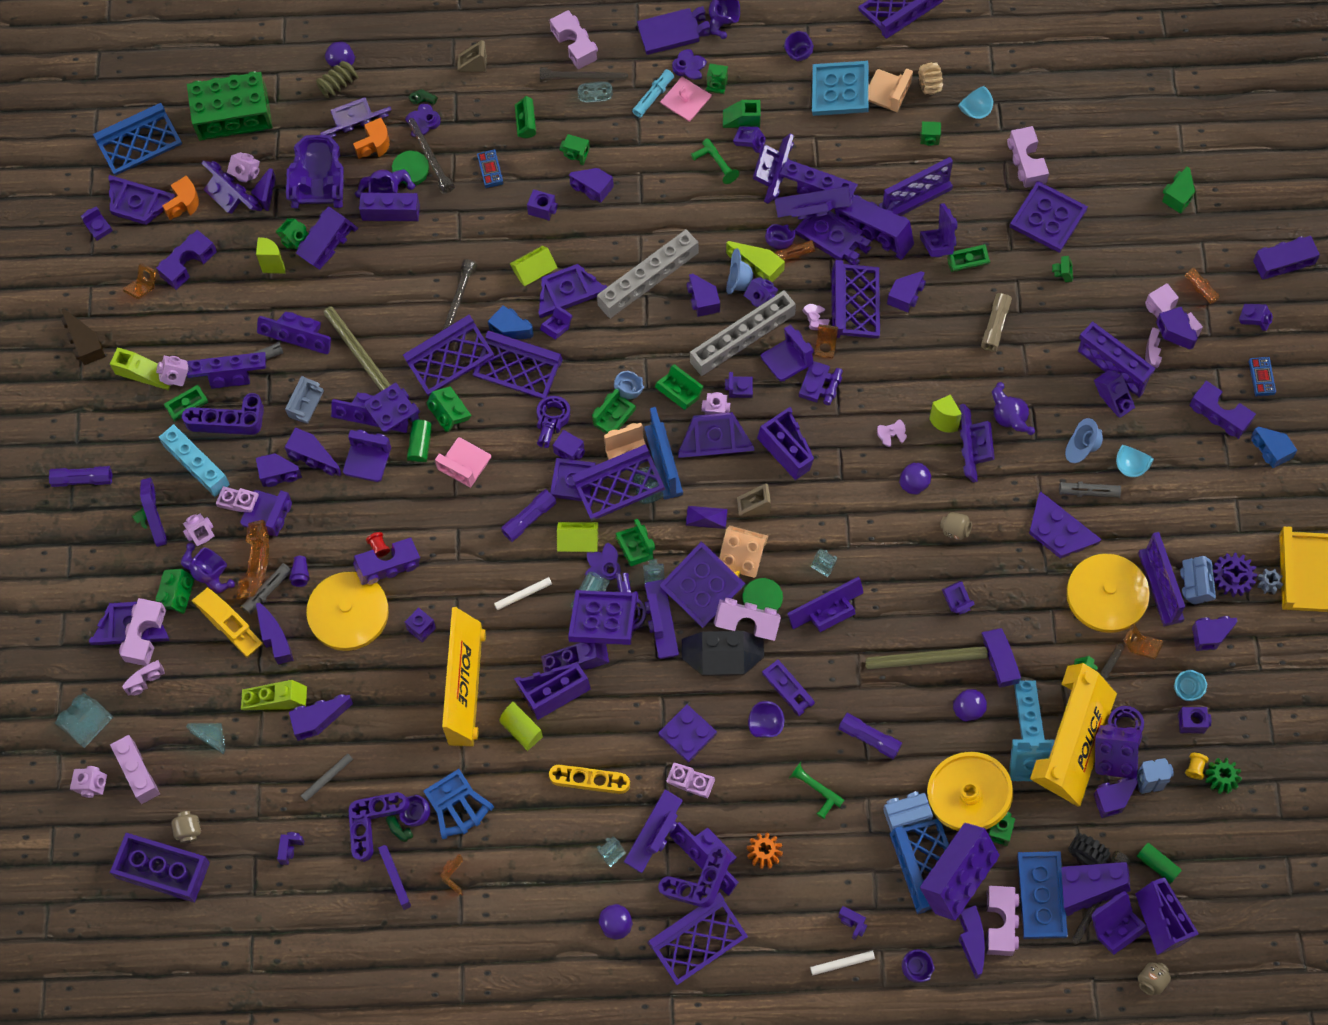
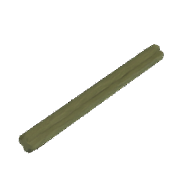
[324,306,391,391]
[865,646,988,669]

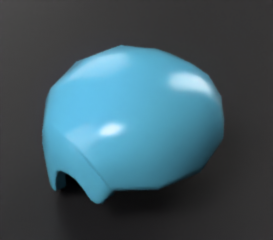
[1174,670,1207,702]

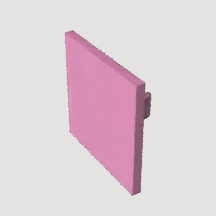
[660,77,712,122]

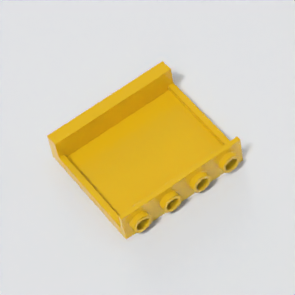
[1279,526,1328,612]

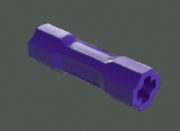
[49,466,112,487]
[501,489,556,542]
[839,712,902,759]

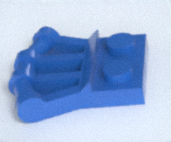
[423,769,494,840]

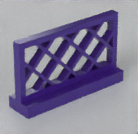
[858,0,943,39]
[878,157,953,216]
[831,260,880,338]
[403,315,495,396]
[1078,321,1156,398]
[473,331,563,399]
[572,444,665,521]
[1138,532,1185,627]
[647,893,748,986]

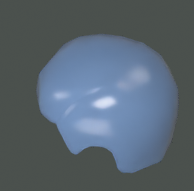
[614,371,644,400]

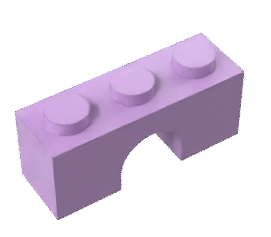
[550,10,598,69]
[1007,126,1049,188]
[1145,284,1202,347]
[119,598,166,666]
[714,598,781,641]
[110,735,160,804]
[986,886,1019,956]

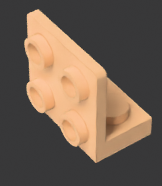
[869,68,913,112]
[604,423,645,459]
[719,526,768,578]

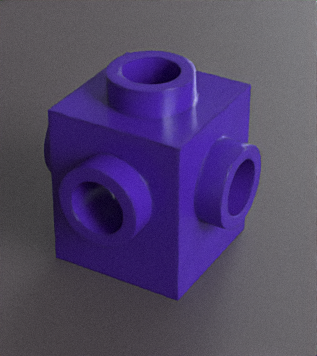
[743,277,778,308]

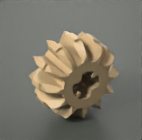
[918,62,943,95]

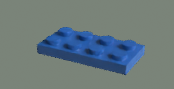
[1017,851,1068,939]

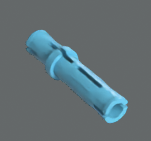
[632,69,674,118]

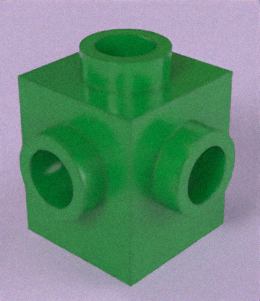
[275,218,309,249]

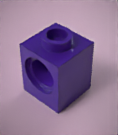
[527,189,558,221]
[553,430,585,460]
[405,607,436,643]
[1178,707,1211,733]

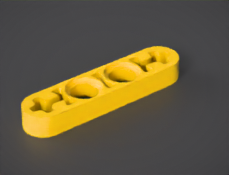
[549,765,630,794]

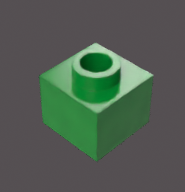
[920,121,941,146]

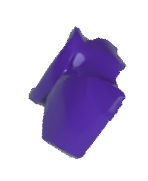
[286,135,344,208]

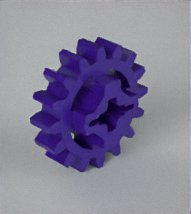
[1213,553,1257,597]

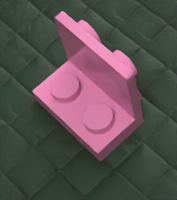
[435,437,491,488]

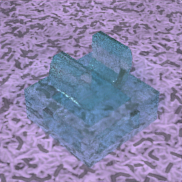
[811,549,837,577]
[643,559,665,583]
[597,837,626,867]

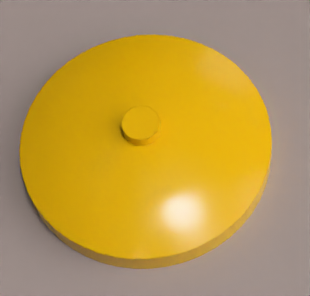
[1067,554,1150,633]
[307,572,389,651]
[927,752,1013,831]

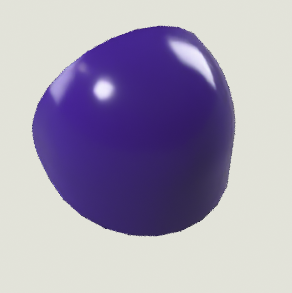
[748,701,785,738]

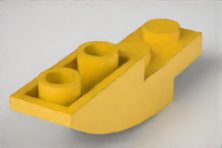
[192,587,263,658]

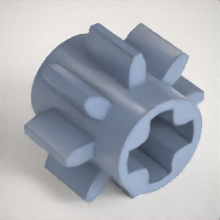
[1257,569,1283,595]

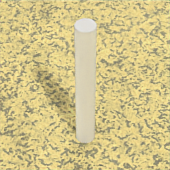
[494,577,552,610]
[810,950,875,976]

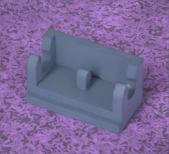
[285,376,324,424]

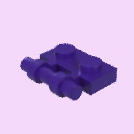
[799,361,843,405]

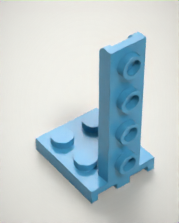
[1009,680,1055,781]

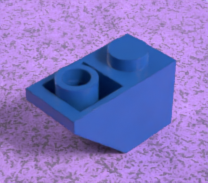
[488,305,534,340]
[1251,427,1297,468]

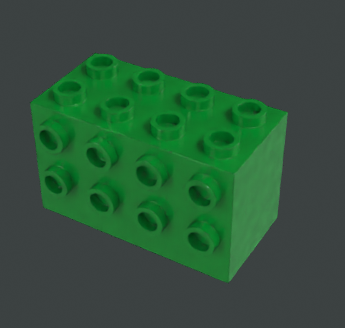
[187,71,273,141]

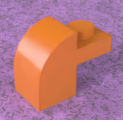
[353,118,390,159]
[162,175,199,220]

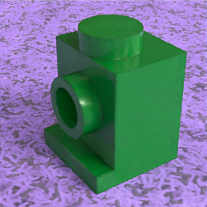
[706,64,728,94]
[560,134,590,165]
[988,812,1015,846]

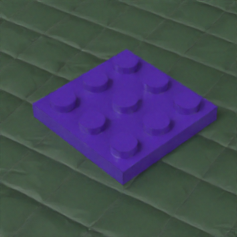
[1010,181,1088,253]
[659,541,745,628]
[568,590,637,645]

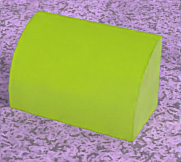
[256,238,286,274]
[510,246,557,286]
[929,395,962,433]
[557,522,598,552]
[499,702,543,751]

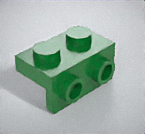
[655,364,703,410]
[426,386,472,432]
[592,389,636,434]
[616,519,655,566]
[155,569,194,614]

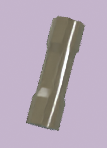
[981,293,1012,352]

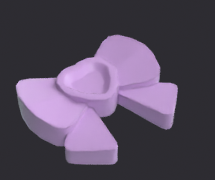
[802,304,830,330]
[877,420,907,447]

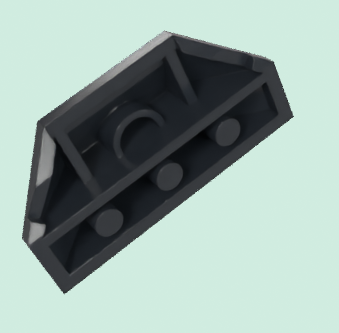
[682,631,764,676]

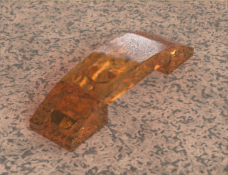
[236,520,269,600]

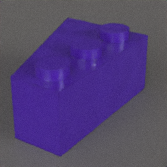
[296,206,358,270]
[757,407,814,480]
[514,663,591,720]
[1061,862,1131,916]
[1135,877,1199,955]

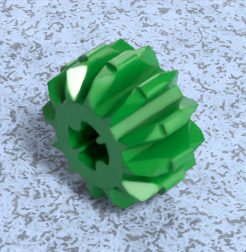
[1205,758,1242,794]

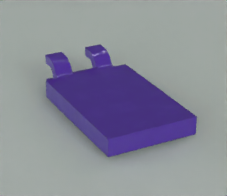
[637,6,710,55]
[795,211,871,265]

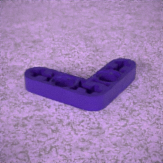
[140,477,167,547]
[349,792,410,862]
[658,846,731,908]

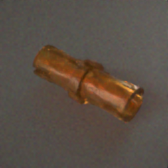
[775,240,815,261]
[1185,268,1220,304]

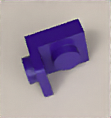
[733,126,766,153]
[81,207,113,241]
[725,372,753,398]
[277,832,304,865]
[838,906,868,940]

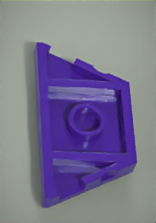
[108,175,176,225]
[539,264,607,318]
[678,412,754,458]
[1029,492,1101,559]
[89,602,170,645]

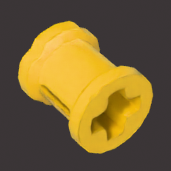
[1185,753,1209,780]

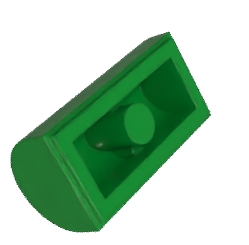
[515,96,536,138]
[947,244,990,272]
[164,385,208,422]
[407,420,432,462]
[1136,843,1182,884]

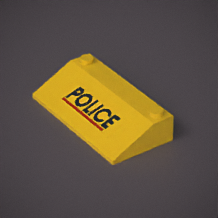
[442,607,486,746]
[1030,663,1117,807]

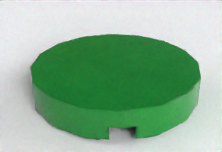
[392,151,430,186]
[743,578,783,612]

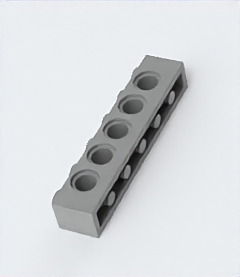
[597,230,699,319]
[690,291,796,376]

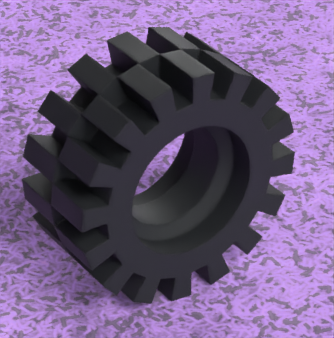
[1068,833,1111,865]

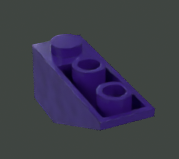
[285,427,342,477]
[541,642,609,673]
[289,695,353,741]

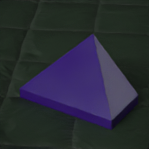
[250,168,276,211]
[686,506,728,529]

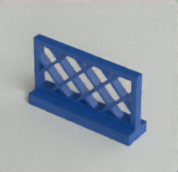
[93,103,182,176]
[644,407,683,500]
[890,819,949,914]

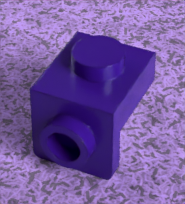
[1239,304,1273,331]
[540,306,572,340]
[942,581,975,614]

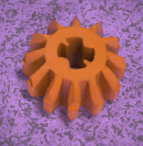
[747,833,783,870]

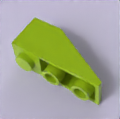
[726,241,785,282]
[110,347,171,390]
[241,680,307,710]

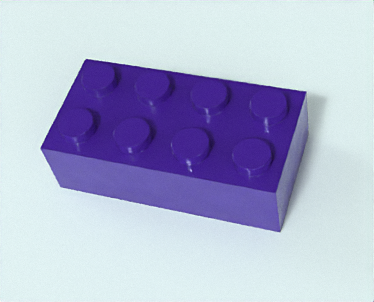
[920,823,1000,921]
[110,833,210,903]

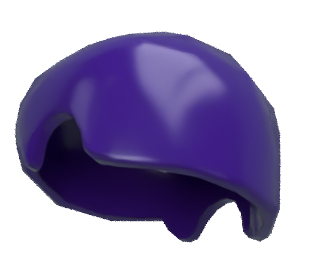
[784,31,814,61]
[325,42,355,67]
[765,224,795,250]
[899,462,932,495]
[953,689,987,722]
[399,795,430,827]
[599,904,633,940]
[901,949,935,983]

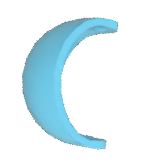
[958,86,993,119]
[1116,445,1154,477]

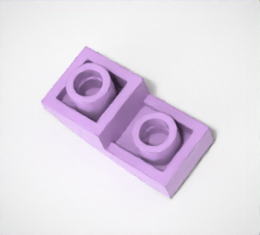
[1145,328,1162,368]
[216,486,259,512]
[123,660,165,696]
[666,763,715,799]

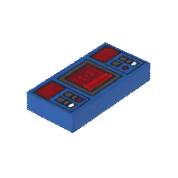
[477,150,504,188]
[1249,357,1276,396]

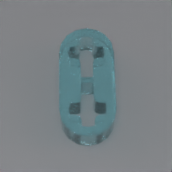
[578,82,613,102]

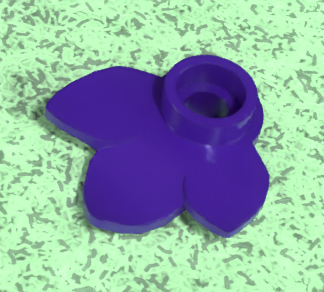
[672,49,707,80]
[405,104,440,137]
[585,543,621,580]

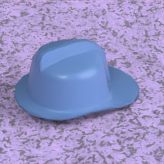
[726,248,753,294]
[1065,418,1103,463]

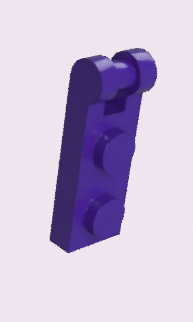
[762,660,815,716]

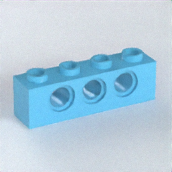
[159,424,230,497]

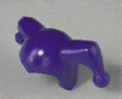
[709,0,740,39]
[355,169,415,198]
[992,382,1035,435]
[181,543,235,594]

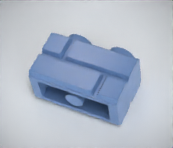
[1180,556,1216,604]
[1137,758,1174,794]
[883,792,933,832]

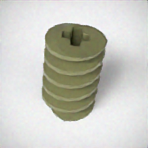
[316,61,359,99]

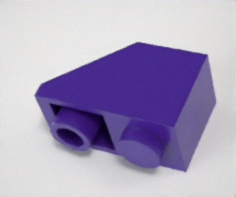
[569,168,614,203]
[887,271,926,313]
[686,274,720,317]
[1156,307,1198,350]
[1094,370,1135,418]
[256,453,302,487]
[1192,616,1238,651]
[1093,777,1138,818]

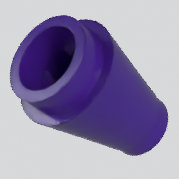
[289,556,310,587]

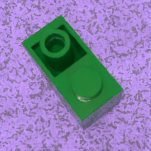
[723,100,761,128]
[1162,167,1195,214]

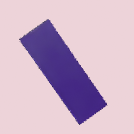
[378,845,411,910]

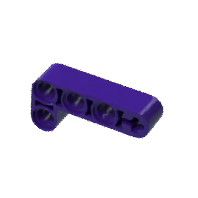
[182,393,264,435]

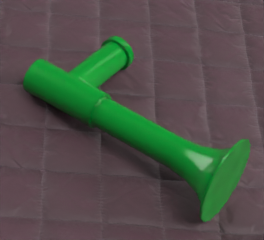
[691,138,740,184]
[789,762,844,819]

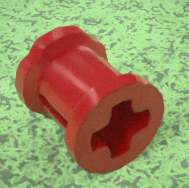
[366,532,390,558]

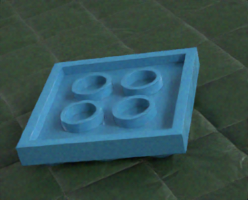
[812,61,869,116]

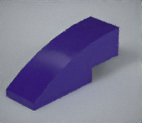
[256,603,294,664]
[982,628,1021,688]
[958,905,985,979]

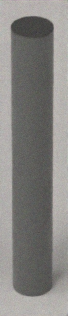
[301,753,353,802]

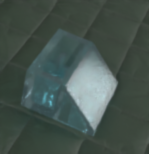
[55,693,113,748]

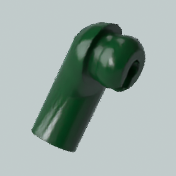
[409,90,438,105]
[386,815,413,842]

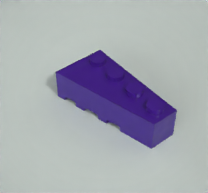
[834,195,914,260]

